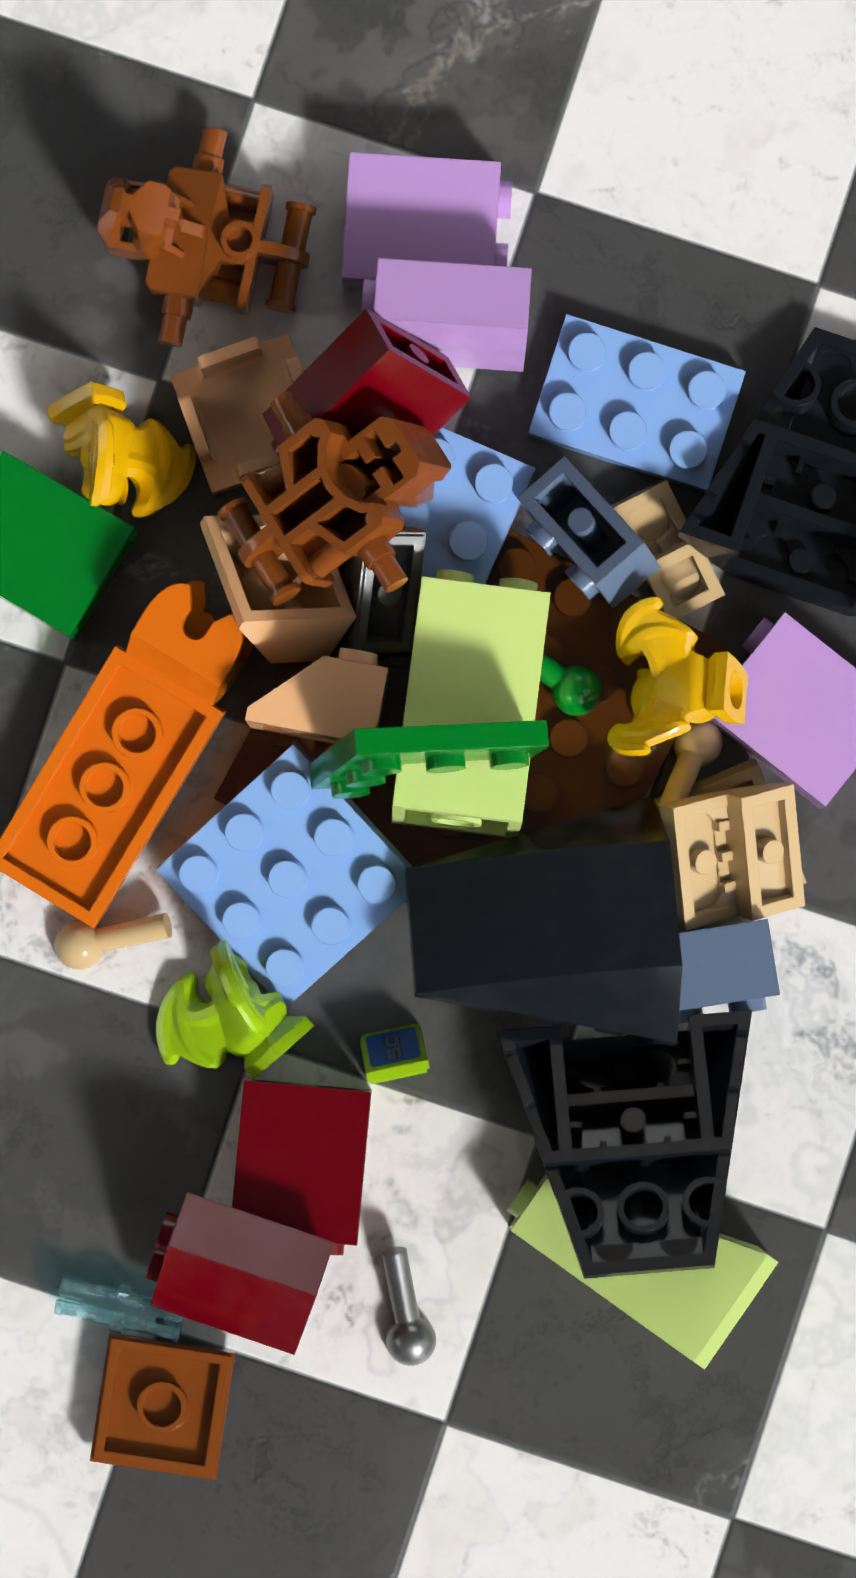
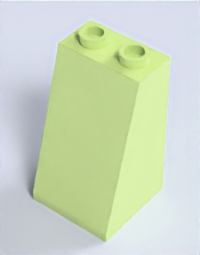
[391,569,551,838]

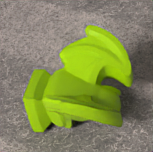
[156,939,314,1079]

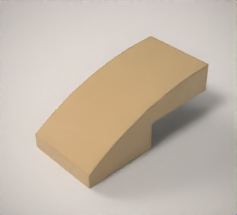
[610,479,725,619]

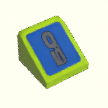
[360,1024,430,1084]

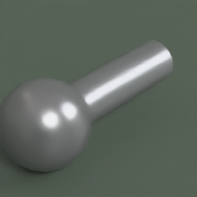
[382,1246,436,1366]

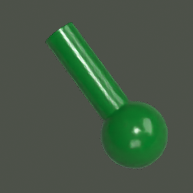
[540,653,602,716]

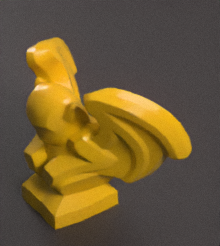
[46,382,196,518]
[607,597,748,756]

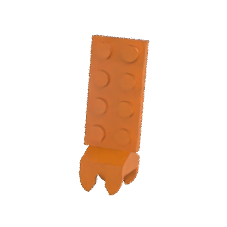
[0,580,254,929]

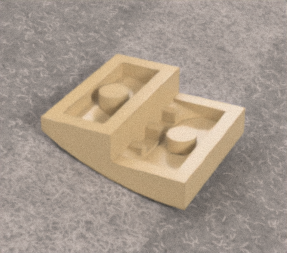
[659,782,805,931]

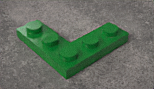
[309,720,549,799]

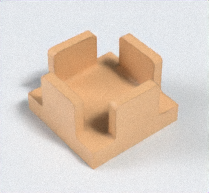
[170,333,303,496]

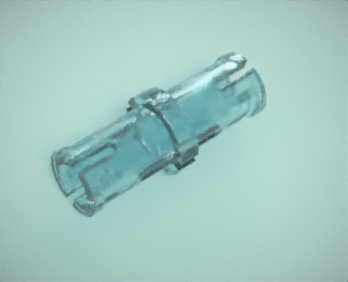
[54,1274,184,1343]

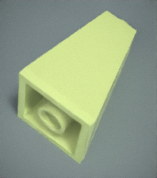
[507,1175,779,1370]

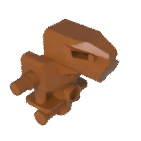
[98,127,317,347]
[218,391,451,606]

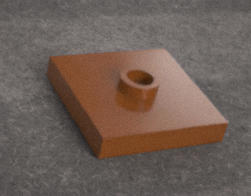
[90,1332,236,1480]

